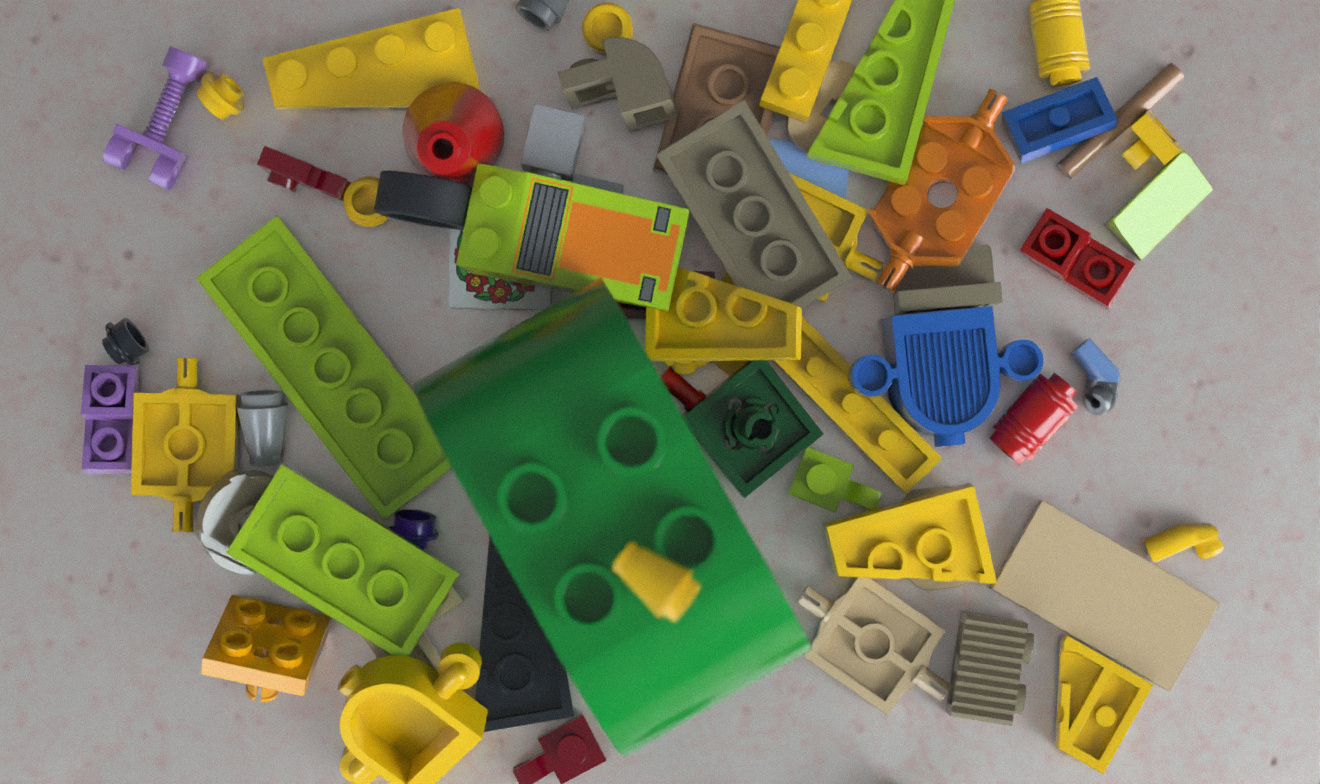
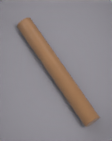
[1057,63,1184,179]

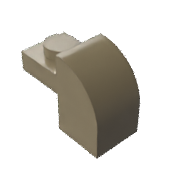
[558,37,679,132]

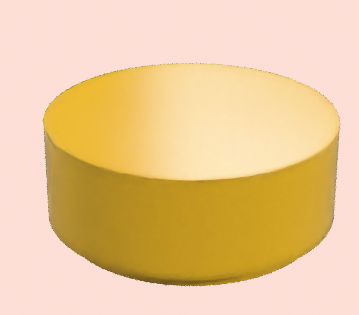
[582,3,633,56]

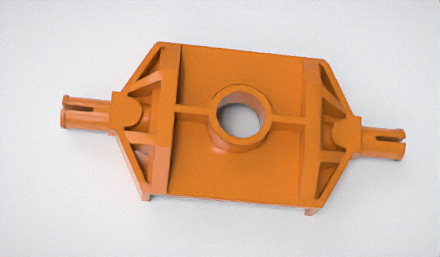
[868,89,1015,293]

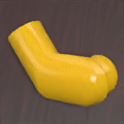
[1144,523,1223,562]

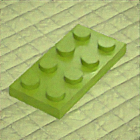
[226,463,460,656]

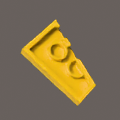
[645,267,802,361]
[822,483,997,584]

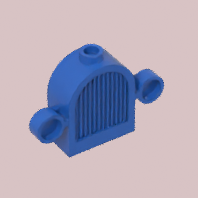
[848,306,1044,447]

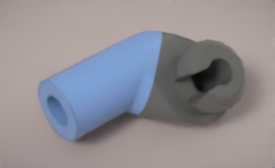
[1071,338,1120,415]

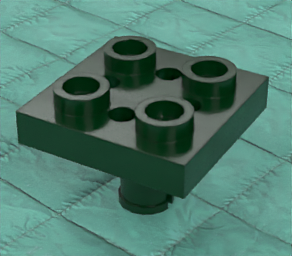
[682,360,824,498]

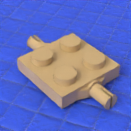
[796,577,952,716]

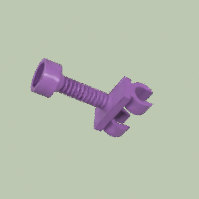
[102,46,208,190]

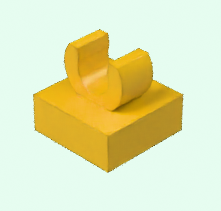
[1122,109,1183,170]

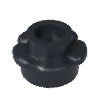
[102,318,149,366]

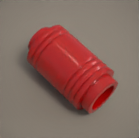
[989,373,1078,465]

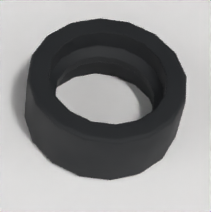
[374,170,473,230]

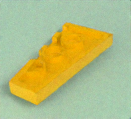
[262,8,481,110]

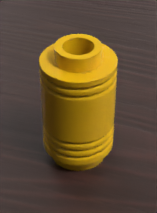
[1028,0,1090,86]

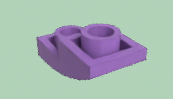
[81,365,139,474]

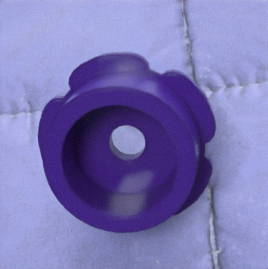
[389,509,439,549]

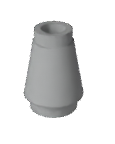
[236,390,288,466]

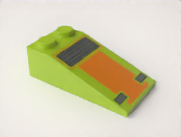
[456,163,690,311]

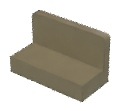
[889,245,1003,315]

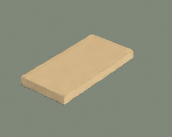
[990,500,1220,691]

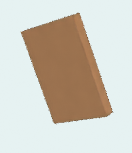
[653,23,780,175]

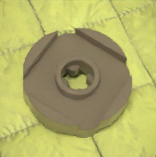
[195,469,274,575]

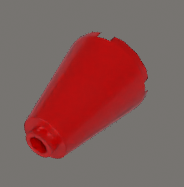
[402,82,505,184]

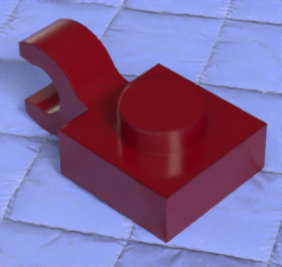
[512,713,607,784]

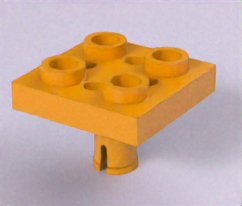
[201,594,331,703]

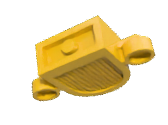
[337,643,488,784]

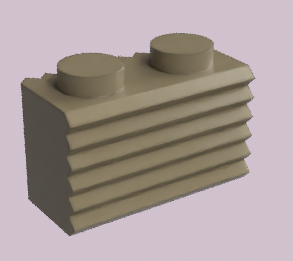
[945,611,1034,726]

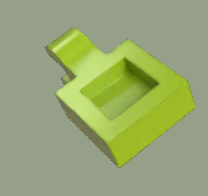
[788,447,883,513]

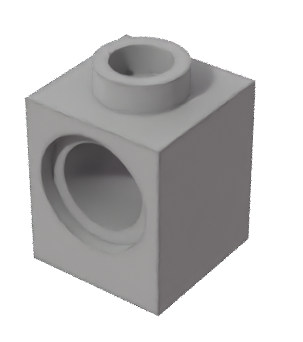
[520,104,586,182]

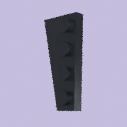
[475,535,574,732]

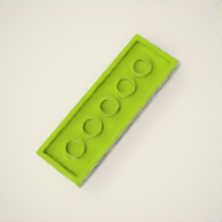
[196,215,452,521]

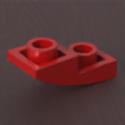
[1020,208,1135,310]

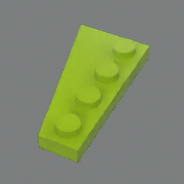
[806,0,955,185]

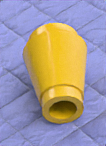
[612,542,701,623]

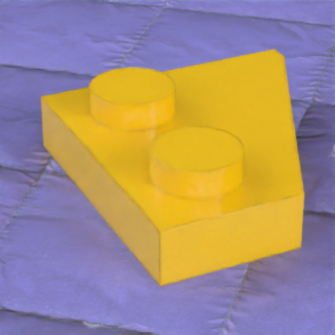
[1055,634,1153,774]

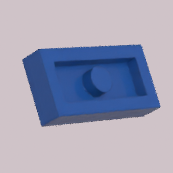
[1001,77,1118,164]

